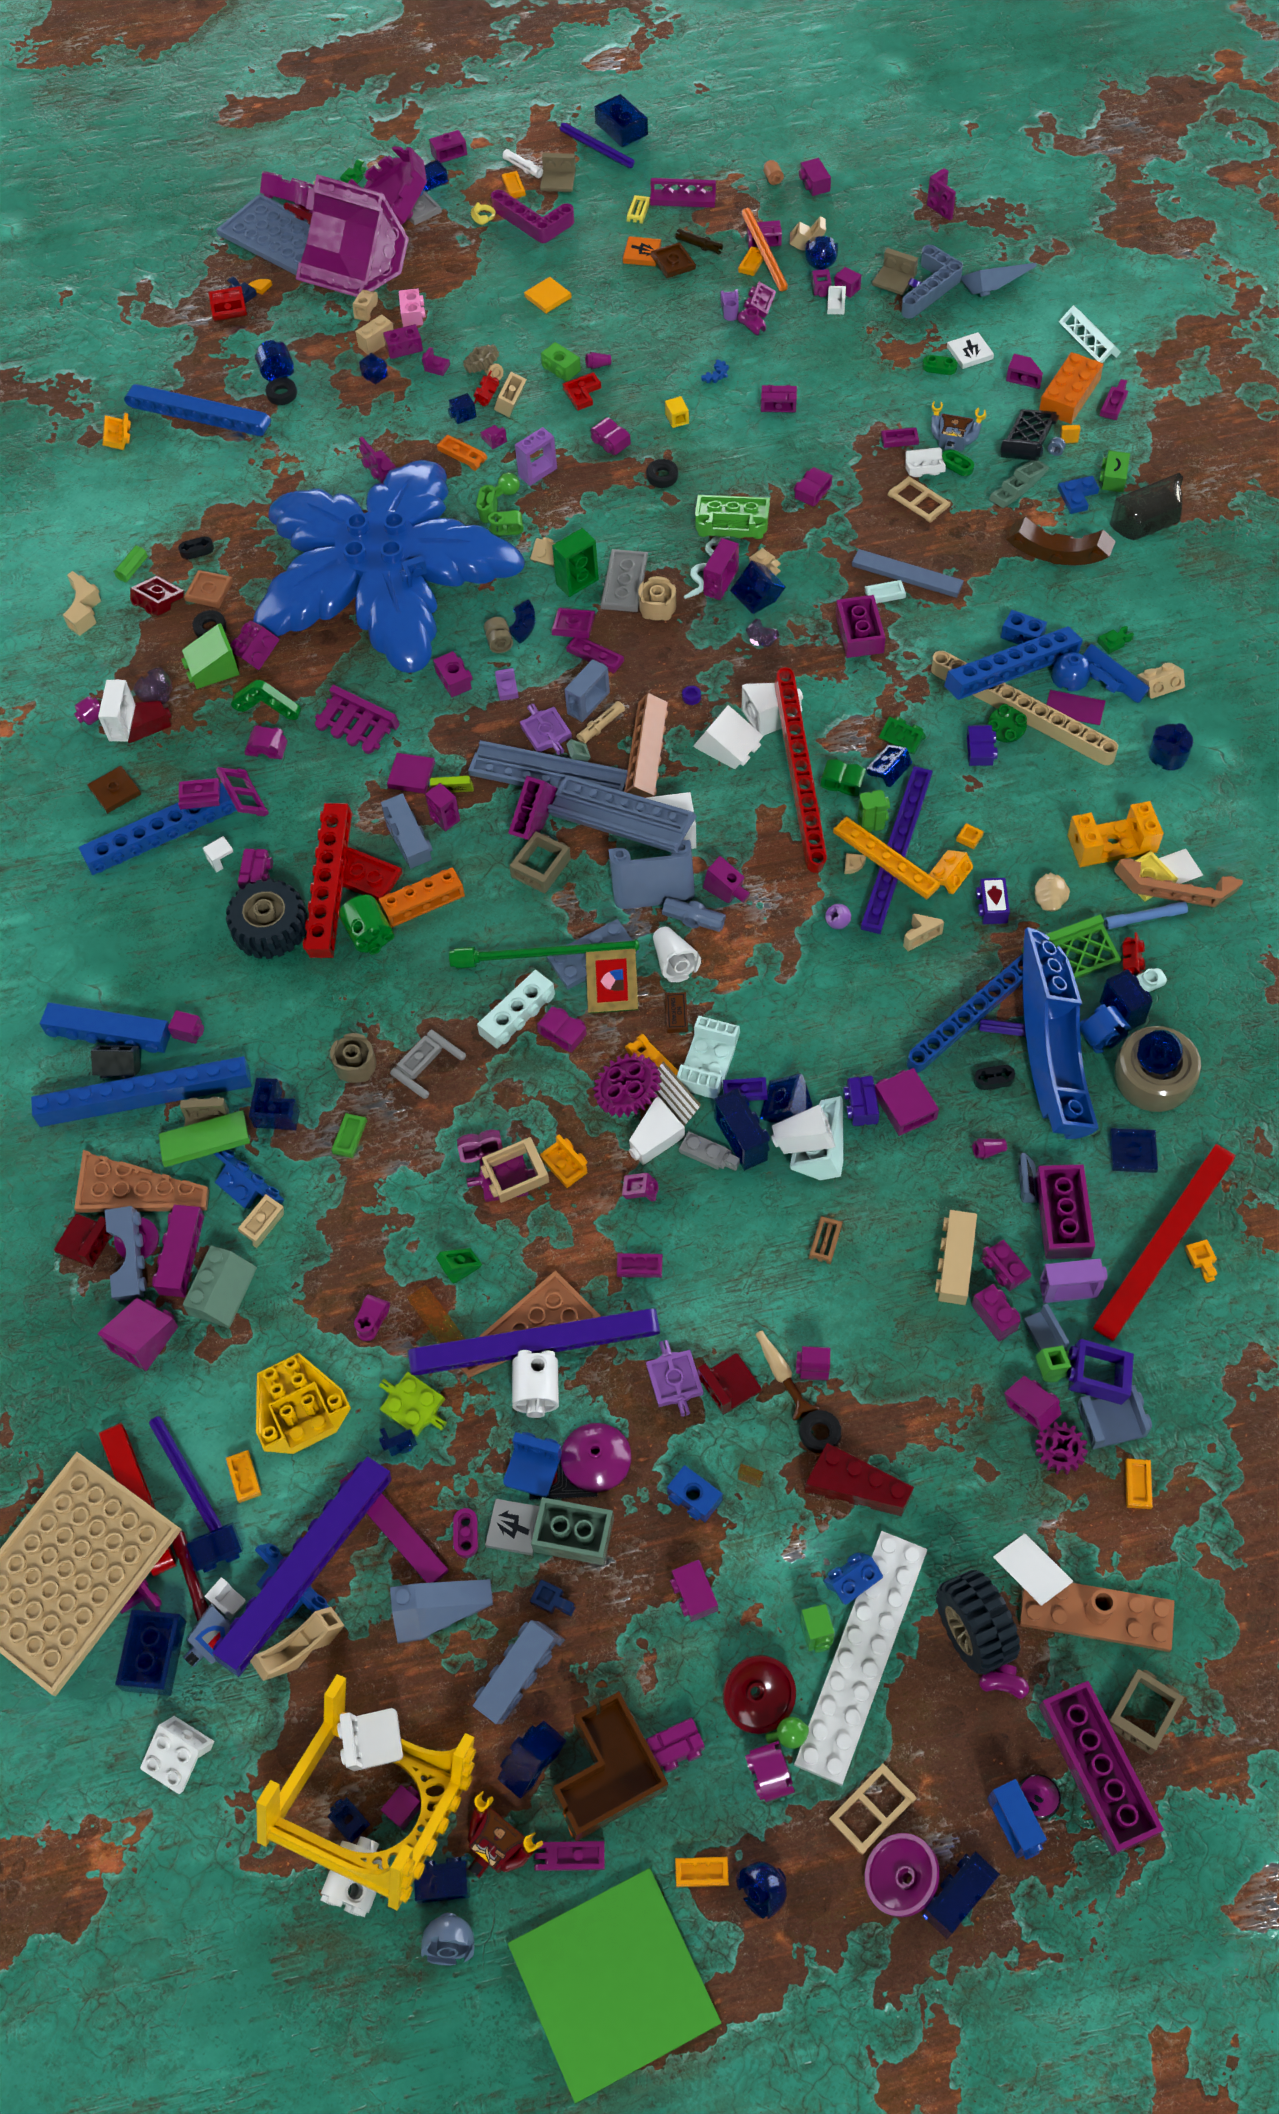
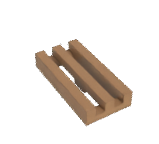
[809,1216,843,1264]

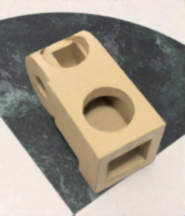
[353,290,378,321]

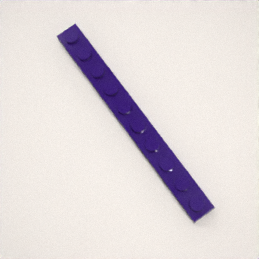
[861,766,933,935]

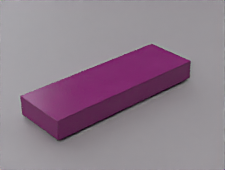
[566,637,624,673]

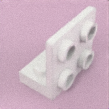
[140,1716,215,1794]

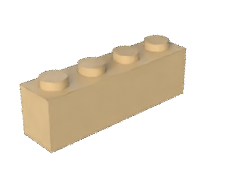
[935,1210,977,1305]

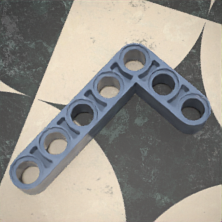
[901,245,963,319]

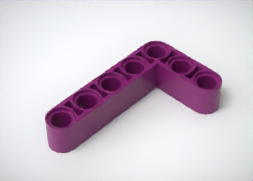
[491,190,575,243]

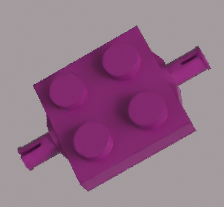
[466,1155,537,1202]

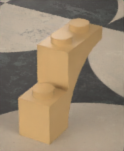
[63,571,101,636]
[250,1607,345,1681]

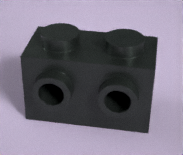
[91,1045,141,1079]

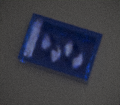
[594,94,648,147]
[714,1088,770,1171]
[115,1609,187,1696]

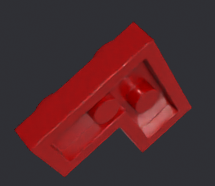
[562,372,601,411]

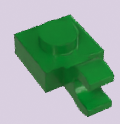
[340,159,366,184]

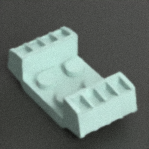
[677,1016,740,1100]

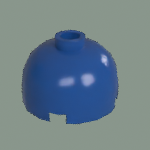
[1051,652,1091,691]

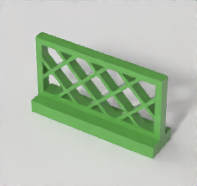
[1022,914,1121,979]

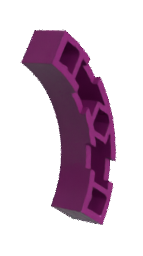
[260,171,315,213]

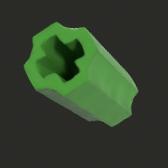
[113,545,148,583]

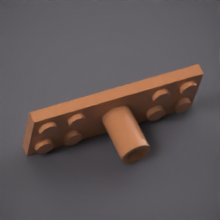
[1019,1583,1175,1652]

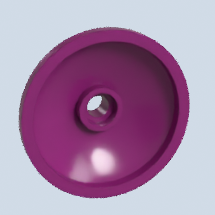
[561,1423,631,1492]
[865,1833,939,1917]

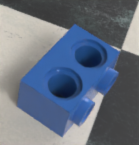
[1001,610,1047,644]

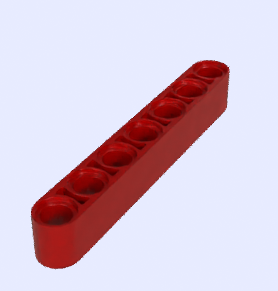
[99,1423,177,1577]

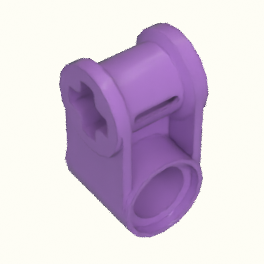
[720,289,739,321]

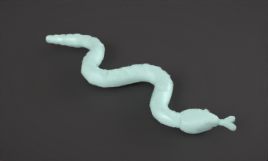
[684,536,730,599]

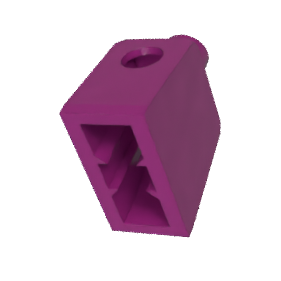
[703,856,750,903]

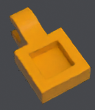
[1184,1239,1217,1283]

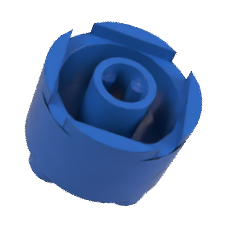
[1080,1004,1131,1053]

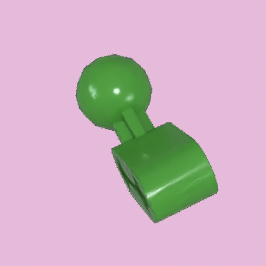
[476,472,520,523]

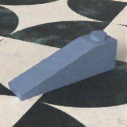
[961,263,1037,297]
[390,1579,493,1644]

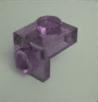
[746,619,780,647]

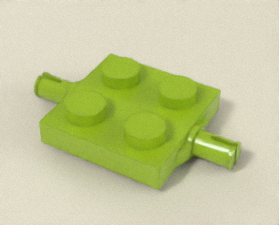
[379,1372,447,1437]

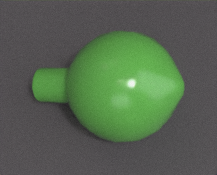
[766,1717,809,1749]

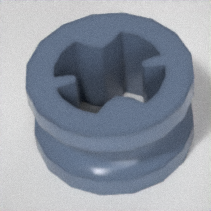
[1047,437,1066,456]

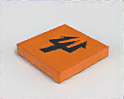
[623,236,661,266]

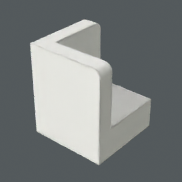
[827,286,846,314]
[203,836,233,872]
[204,1577,246,1621]

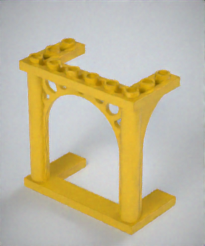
[256,1674,476,1911]

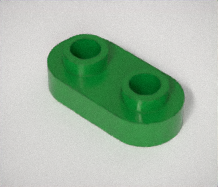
[922,355,958,375]
[942,449,974,476]

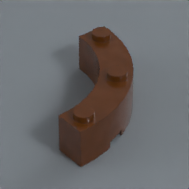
[1006,516,1116,566]

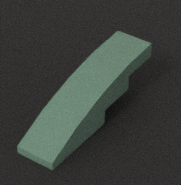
[989,460,1049,508]

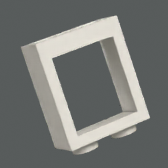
[98,679,136,741]

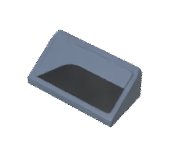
[1018,1153,1038,1203]

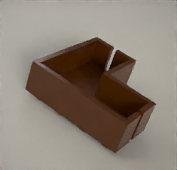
[552,1691,669,1841]

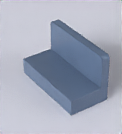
[1023,1304,1069,1352]

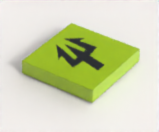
[430,776,474,793]

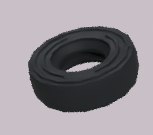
[265,377,297,405]
[646,459,678,488]
[192,610,227,638]
[799,1410,841,1453]

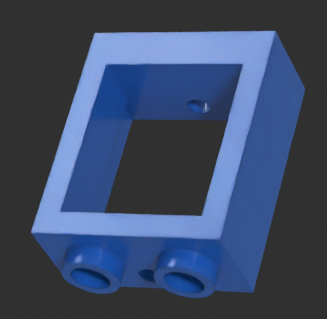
[987,1779,1047,1860]

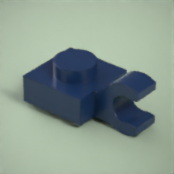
[227,276,257,304]
[530,1579,576,1616]

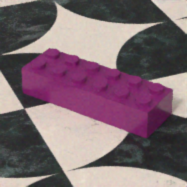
[1039,1681,1164,1856]

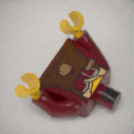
[467,1791,543,1878]

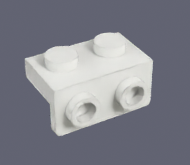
[906,447,946,477]

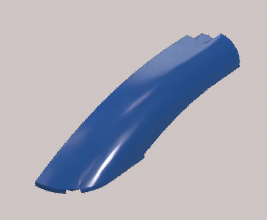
[1023,927,1099,1139]

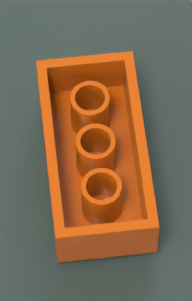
[1039,352,1104,424]

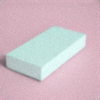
[865,580,906,603]

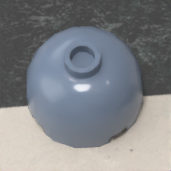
[421,1913,474,1965]

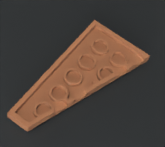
[74,1150,209,1213]
[460,1270,601,1378]

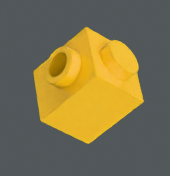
[665,396,689,428]

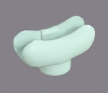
[1127,968,1167,997]

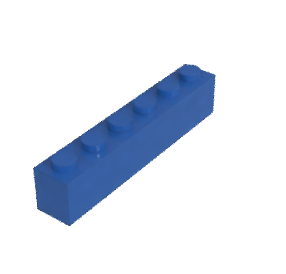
[40,1002,171,1053]

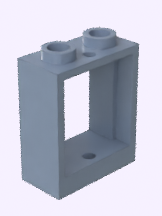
[565,659,610,722]

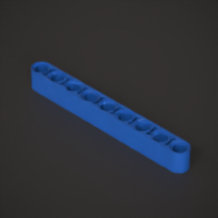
[124,384,271,436]
[906,954,1023,1073]

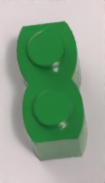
[820,759,866,796]

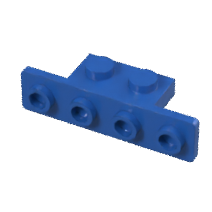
[1083,644,1150,703]
[214,1149,284,1208]
[255,1543,329,1619]

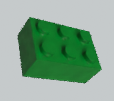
[552,528,599,597]

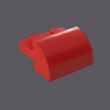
[208,286,248,322]

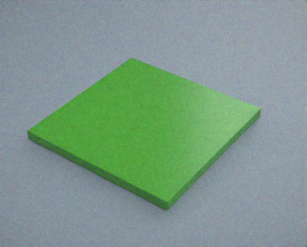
[508,1868,722,2104]

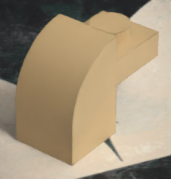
[790,216,826,250]

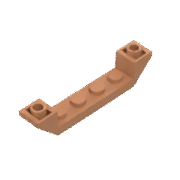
[1115,858,1243,907]

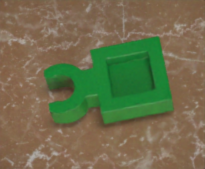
[1097,626,1134,654]

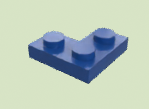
[1057,476,1099,514]

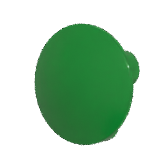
[988,704,1027,743]

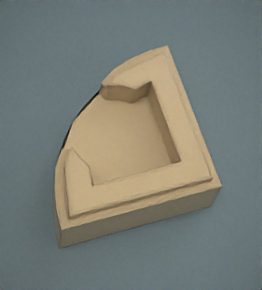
[844,853,866,874]

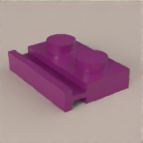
[178,778,220,810]

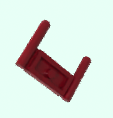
[284,203,312,224]

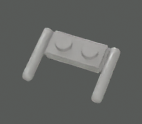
[390,1029,466,1099]

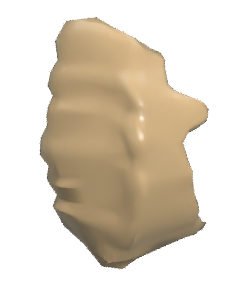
[1034,873,1070,912]

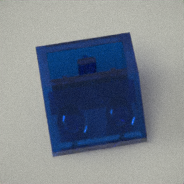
[730,560,786,614]

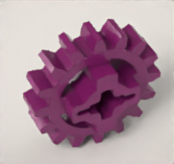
[1034,1422,1088,1475]

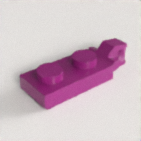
[1100,379,1129,421]

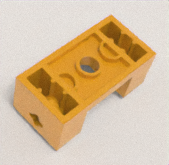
[1067,801,1164,867]

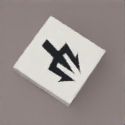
[947,332,994,369]

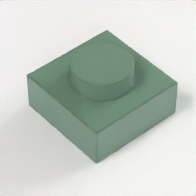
[566,739,591,762]

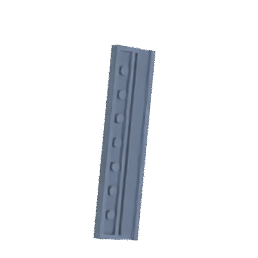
[468,740,628,792]
[547,775,697,854]

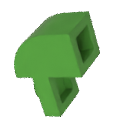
[1035,1345,1085,1383]

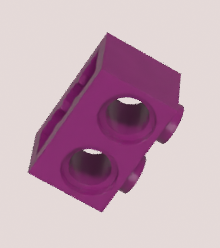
[425,783,460,832]

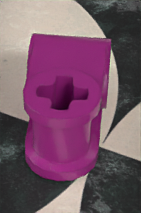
[354,1294,390,1341]

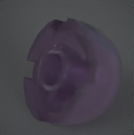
[133,667,173,704]

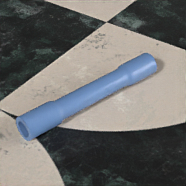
[1104,901,1188,930]

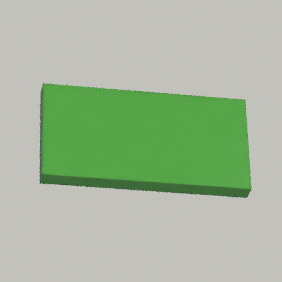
[159,1110,250,1167]

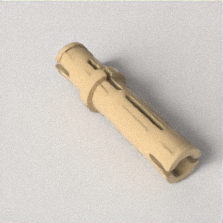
[576,701,625,744]

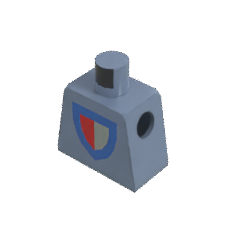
[183,1603,231,1667]

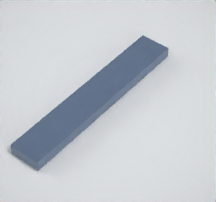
[852,549,964,598]

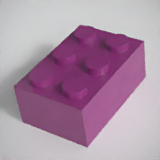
[836,595,886,658]

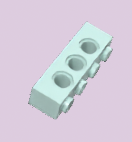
[477,970,555,1049]

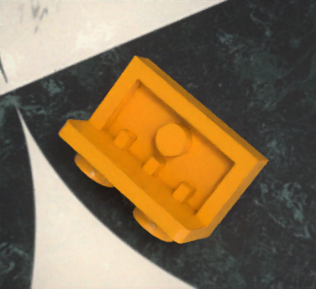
[102,413,131,450]
[929,850,973,894]
[539,1134,587,1188]

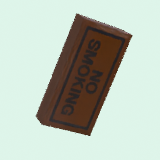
[665,992,688,1033]

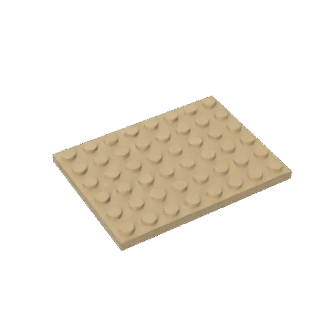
[0,1452,182,1697]

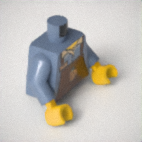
[931,401,987,451]

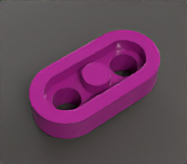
[453,1508,479,1558]

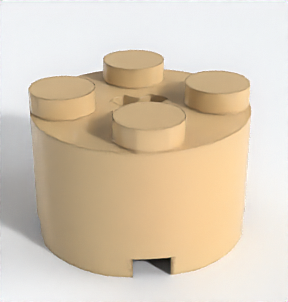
[638,576,676,621]

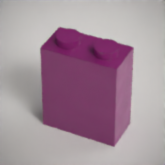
[875,1068,939,1136]

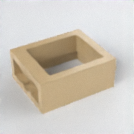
[480,1137,549,1203]

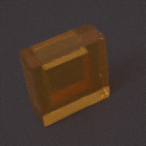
[738,1463,764,1488]

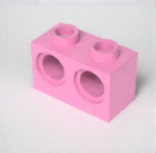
[399,288,426,327]

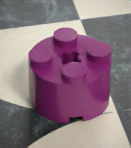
[745,1741,795,1802]

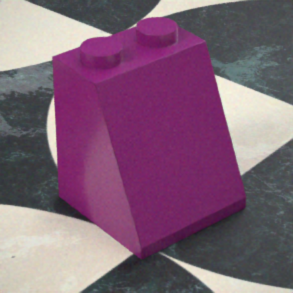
[98,1298,178,1371]

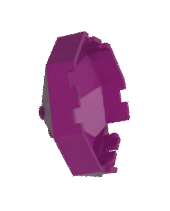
[348,146,427,225]

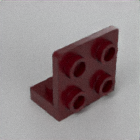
[54,1214,112,1268]
[698,1353,762,1415]

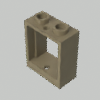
[510,831,571,893]
[1109,1669,1184,1755]

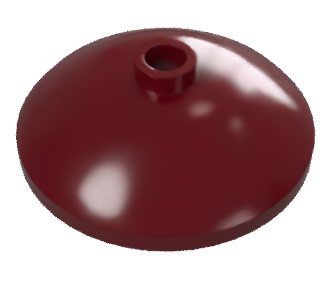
[723,1655,796,1734]

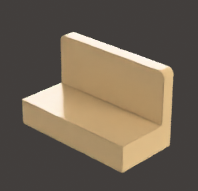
[238,1194,284,1248]

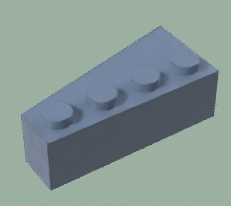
[473,1620,565,1724]

